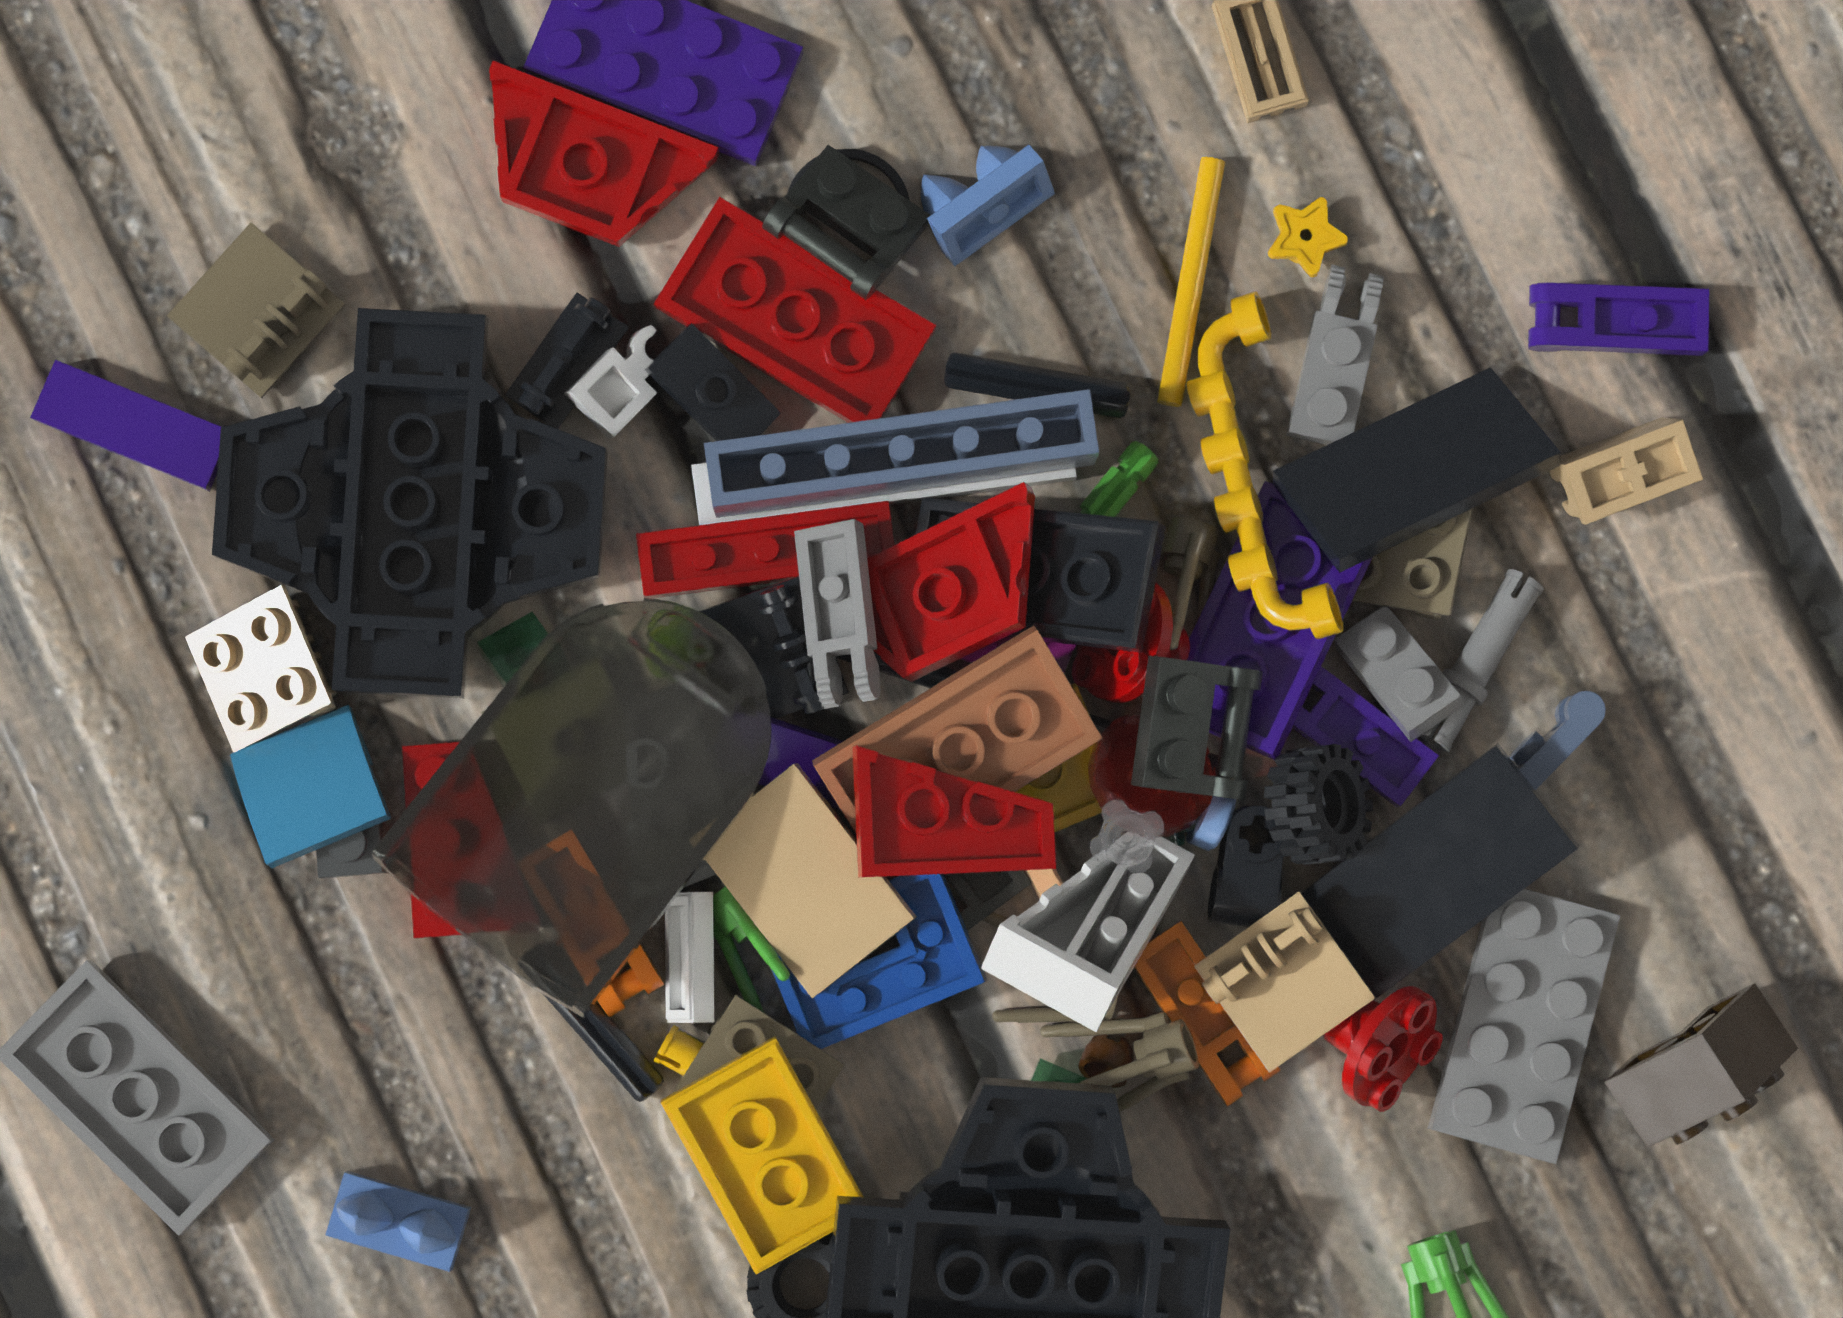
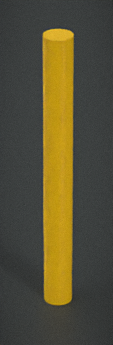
[1157,157,1225,407]

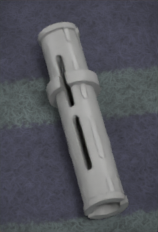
[1419,569,1544,752]

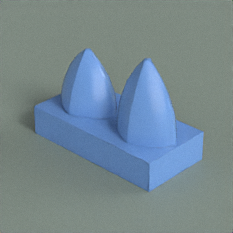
[921,145,1055,267]
[325,1171,471,1272]

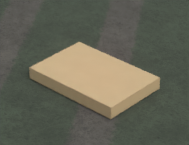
[694,763,917,998]

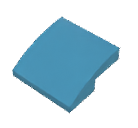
[230,705,392,868]

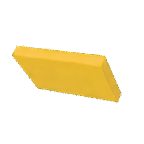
[660,1036,864,1275]

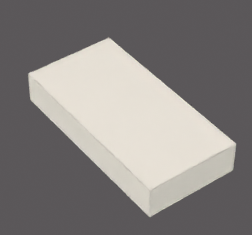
[665,892,714,1023]

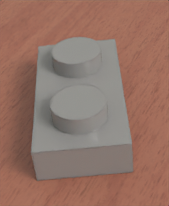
[1334,606,1463,742]

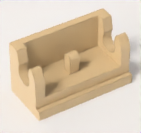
[1549,417,1703,525]

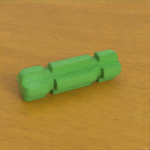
[1074,441,1159,517]

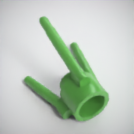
[713,886,790,1013]
[1401,1230,1509,1318]

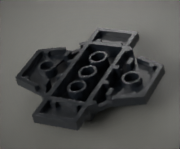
[212,308,608,699]
[825,1077,1230,1318]

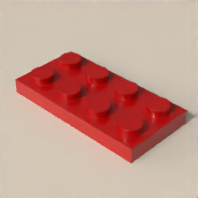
[654,197,936,423]

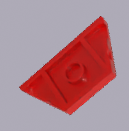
[489,61,720,247]
[867,482,1035,682]

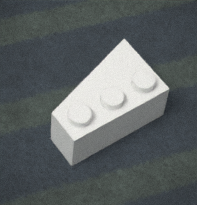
[981,827,1195,1032]

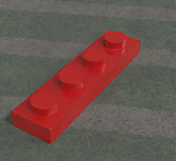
[636,501,895,599]

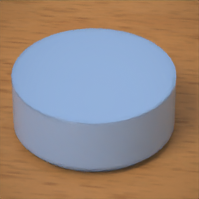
[1186,795,1236,851]

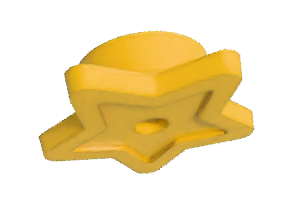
[1268,197,1348,278]

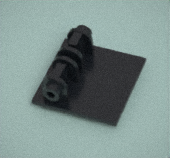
[685,576,849,719]

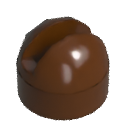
[1078,1034,1134,1088]

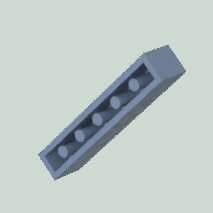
[704,389,1099,518]

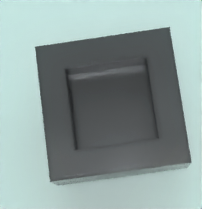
[316,823,386,879]

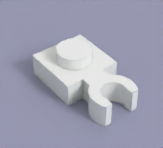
[564,325,657,439]

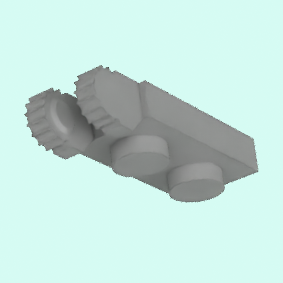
[1286,264,1384,445]
[794,519,881,709]

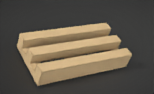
[1211,0,1309,123]

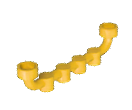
[1187,291,1343,640]

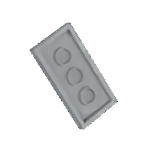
[1427,889,1620,1164]
[0,960,275,1236]

